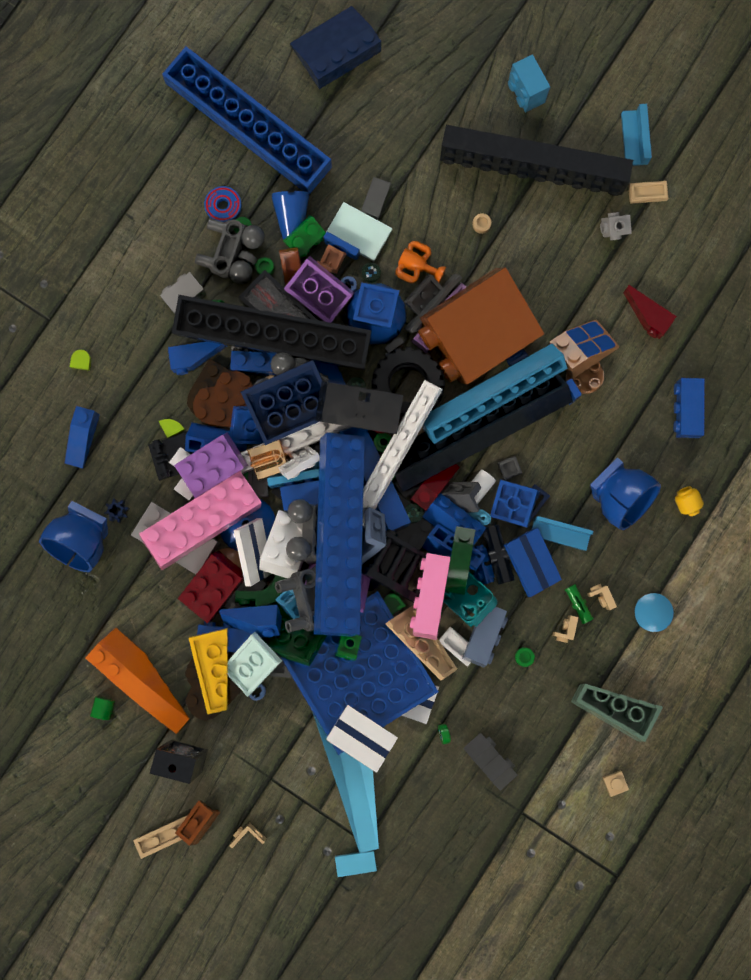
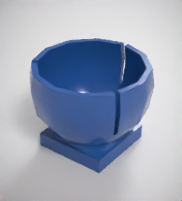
[346,282,406,345]
[590,458,661,530]
[39,501,108,572]

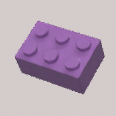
[284,257,355,323]
[174,432,248,498]

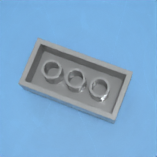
[131,502,220,574]

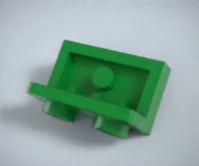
[283,215,326,258]

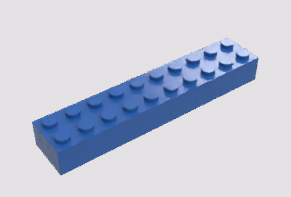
[162,46,332,195]
[314,432,365,637]

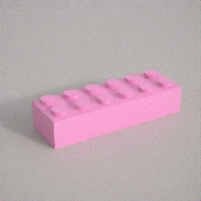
[139,471,262,570]

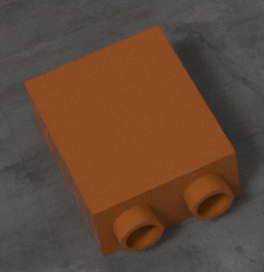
[418,267,544,385]

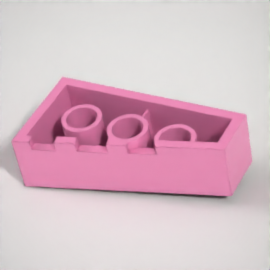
[410,553,450,640]

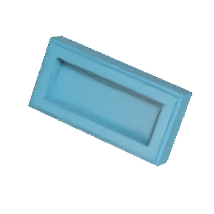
[335,850,377,877]

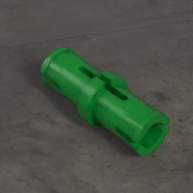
[565,584,594,624]

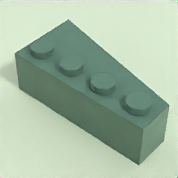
[571,684,663,742]

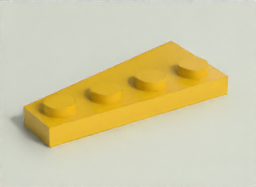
[189,628,228,714]

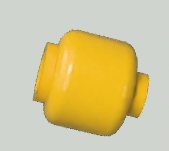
[675,486,704,516]

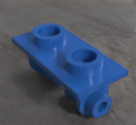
[473,545,495,585]

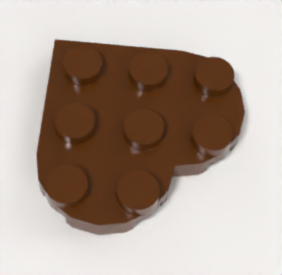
[193,371,253,428]

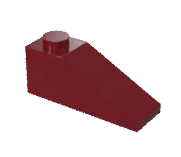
[623,285,677,339]
[410,464,460,512]

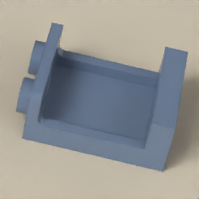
[362,507,386,564]

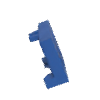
[490,480,540,528]

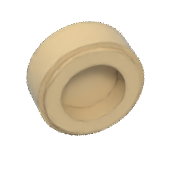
[472,213,492,234]

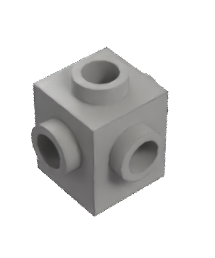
[600,212,632,240]

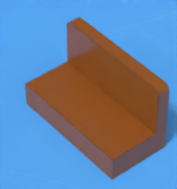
[175,800,220,846]

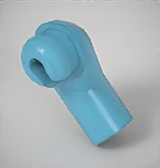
[466,509,491,525]

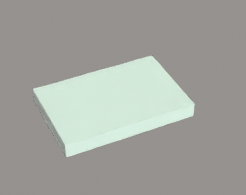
[326,202,392,262]
[228,632,282,697]

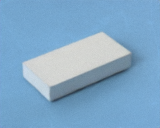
[439,627,471,667]

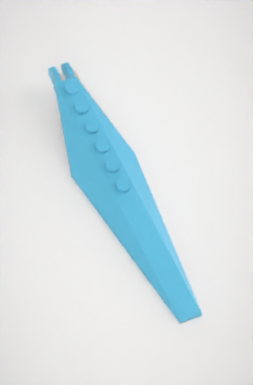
[313,615,379,853]

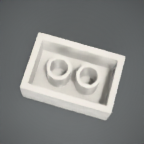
[259,510,303,579]

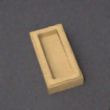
[628,181,669,204]

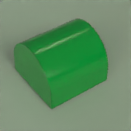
[90,696,115,720]

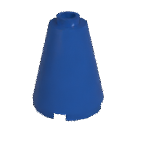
[272,191,309,240]

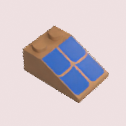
[549,319,619,379]

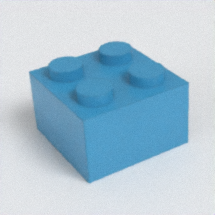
[508,54,550,113]

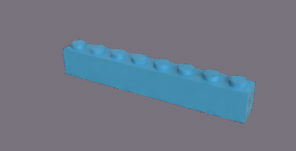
[422,344,567,444]

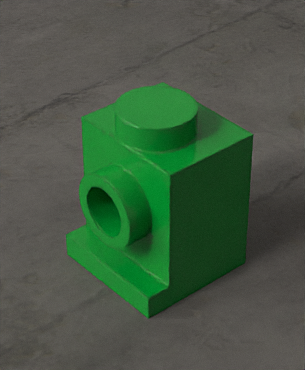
[335,635,362,661]

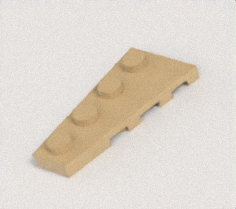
[385,605,457,680]

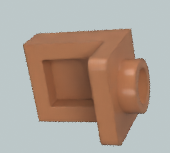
[317,244,346,274]

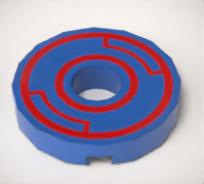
[204,186,242,222]

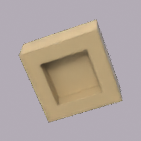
[602,770,629,797]

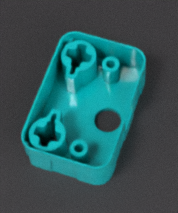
[443,572,497,627]

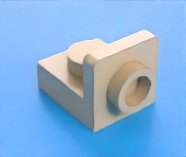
[587,584,617,610]
[552,615,578,643]

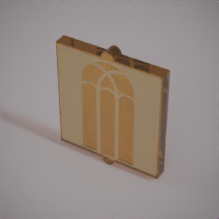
[247,439,287,480]

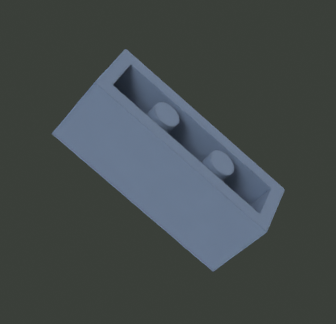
[462,607,508,668]

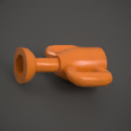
[395,241,447,283]

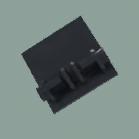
[148,433,191,481]

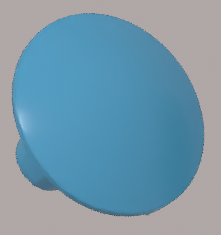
[635,593,674,632]

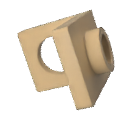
[229,822,267,848]

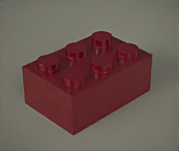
[178,551,244,624]

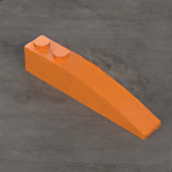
[86,628,190,734]

